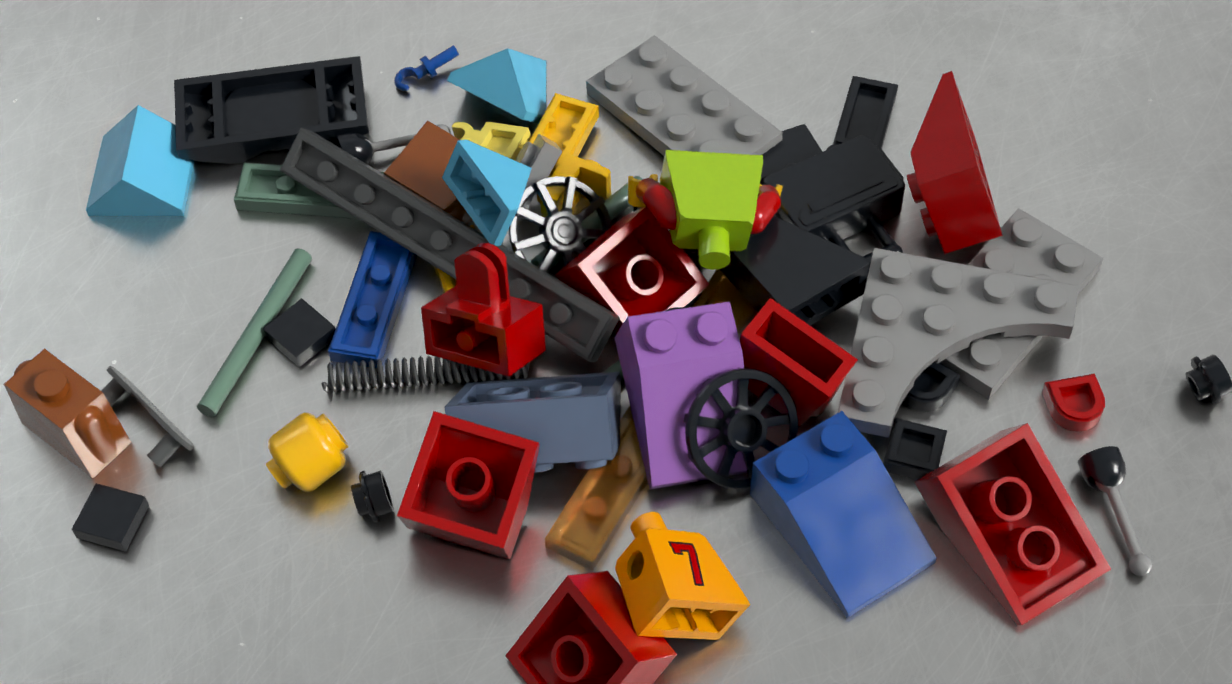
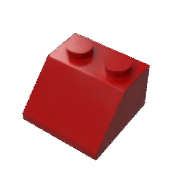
[555,206,710,335]
[397,411,540,560]
[505,571,677,684]

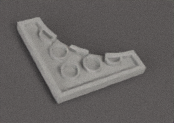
[838,248,1079,437]

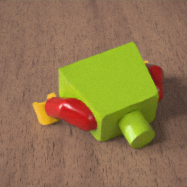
[628,150,783,270]

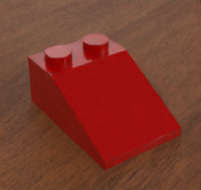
[907,71,1003,254]
[914,423,1111,626]

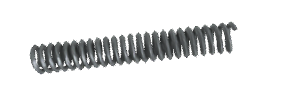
[321,355,529,393]

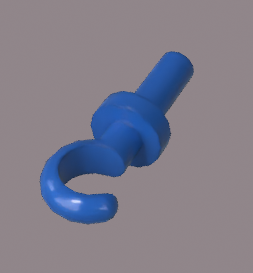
[394,45,459,91]

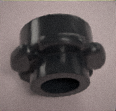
[1185,354,1232,405]
[351,470,394,522]

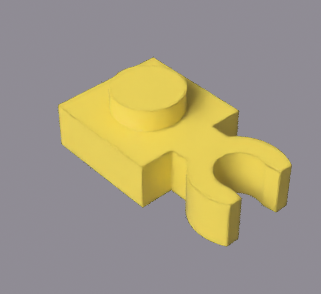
[452,121,531,161]

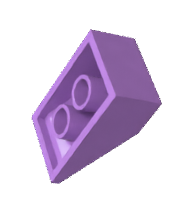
[615,301,748,489]

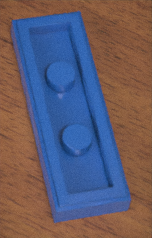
[328,231,417,369]

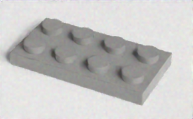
[586,35,783,156]
[940,208,1103,399]

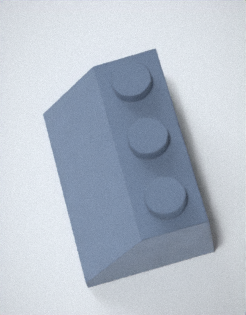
[444,372,621,473]

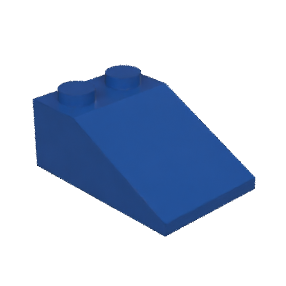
[750,411,937,618]

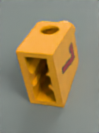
[615,512,750,640]

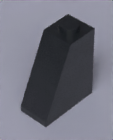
[720,216,869,326]

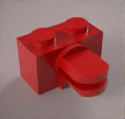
[421,243,546,377]

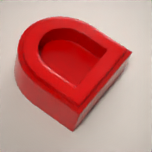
[1042,374,1105,432]

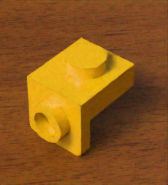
[537,153,611,218]

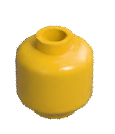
[266,412,349,492]

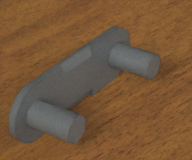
[101,366,195,467]

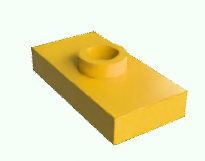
[529,93,599,176]

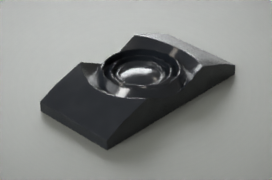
[174,56,369,164]

